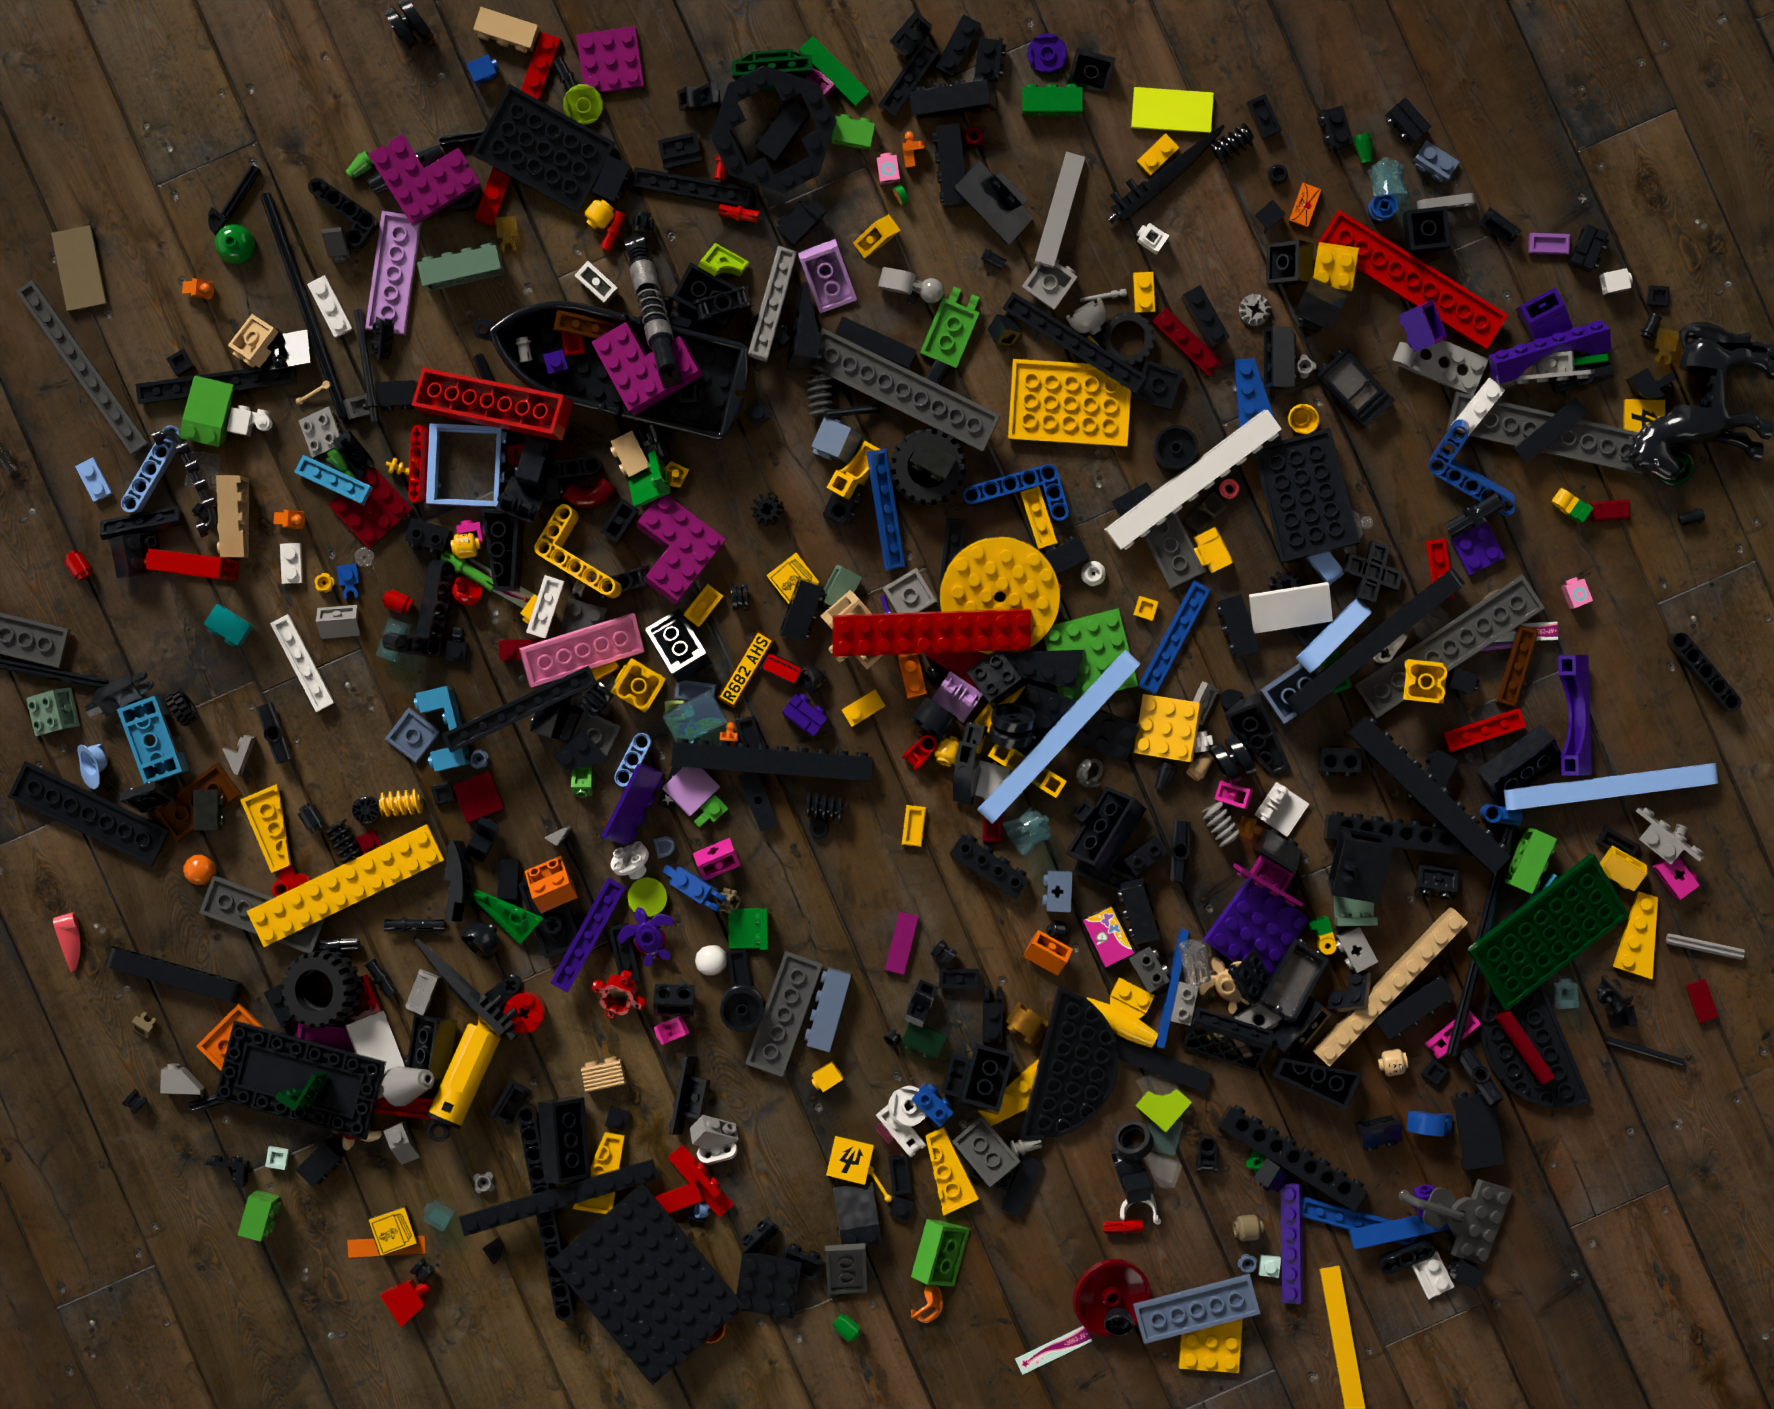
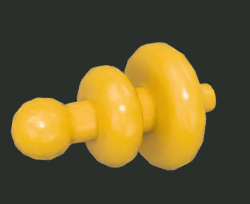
[385,458,409,475]

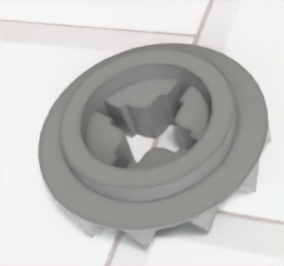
[1239,294,1271,326]

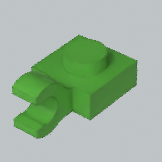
[694,794,728,827]

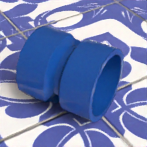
[1367,192,1398,222]

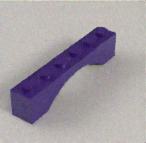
[1489,321,1612,384]
[1558,655,1592,775]

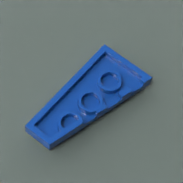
[1234,358,1280,437]

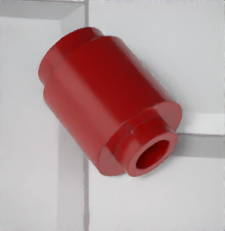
[64,550,92,581]
[382,589,414,615]

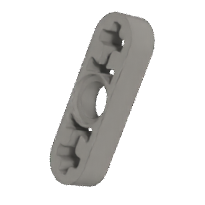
[1417,193,1475,209]

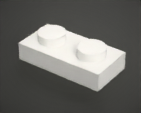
[280,543,303,584]

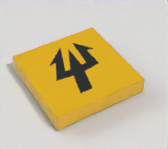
[1623,399,1665,432]
[826,1136,874,1185]

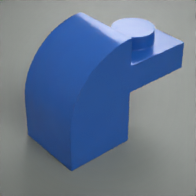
[1406,1111,1453,1136]

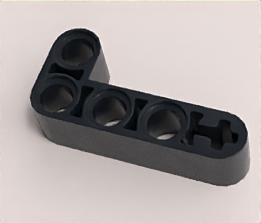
[308,178,378,249]

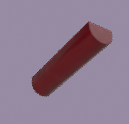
[1495,1009,1554,1084]

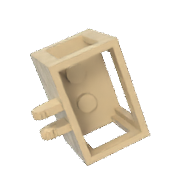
[821,590,883,669]

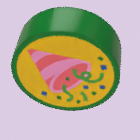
[892,185,909,206]

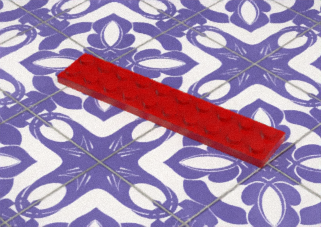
[1316,210,1508,350]
[832,608,1031,657]

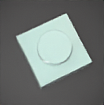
[265,1146,290,1170]
[1258,1254,1281,1278]

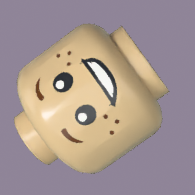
[1378,1049,1409,1077]

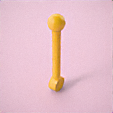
[868,1166,892,1203]

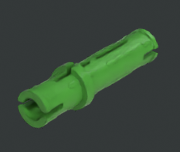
[440,550,494,592]

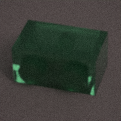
[901,1022,947,1060]

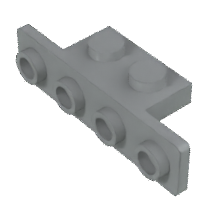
[1512,351,1595,384]
[1636,807,1705,864]

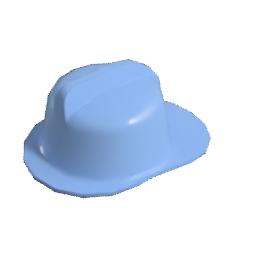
[77,744,108,789]

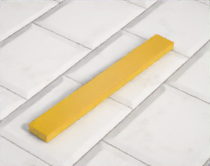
[1319,1265,1365,1409]

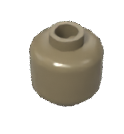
[1233,1214,1264,1242]

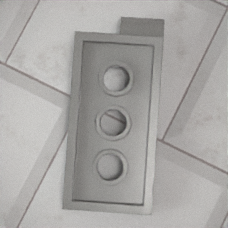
[1392,340,1489,395]

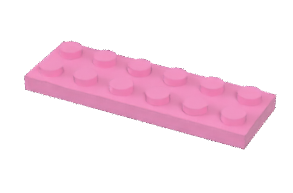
[519,613,645,688]

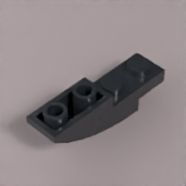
[953,722,988,805]
[444,840,473,922]

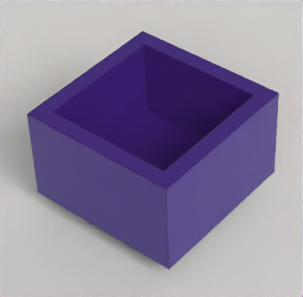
[1400,300,1448,352]

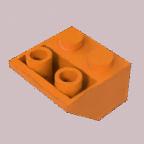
[525,856,578,913]

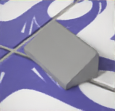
[544,826,572,846]

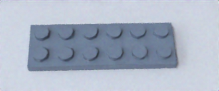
[1133,1274,1260,1344]

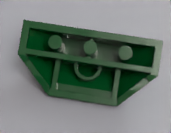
[732,49,813,91]

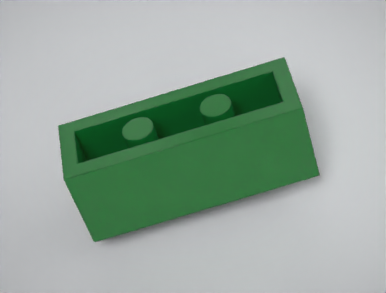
[1022,84,1083,115]

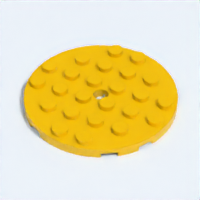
[940,537,1060,655]

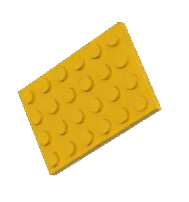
[1008,359,1131,447]

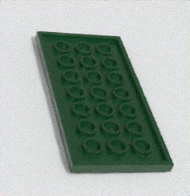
[1467,853,1629,1011]

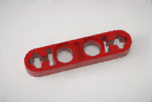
[408,425,429,503]

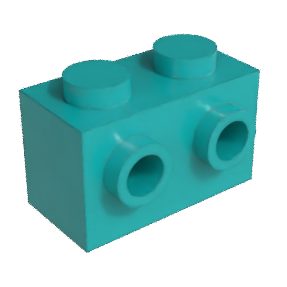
[204,604,254,647]

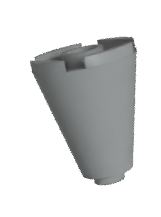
[381,1066,434,1106]

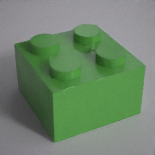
[238,1190,281,1242]

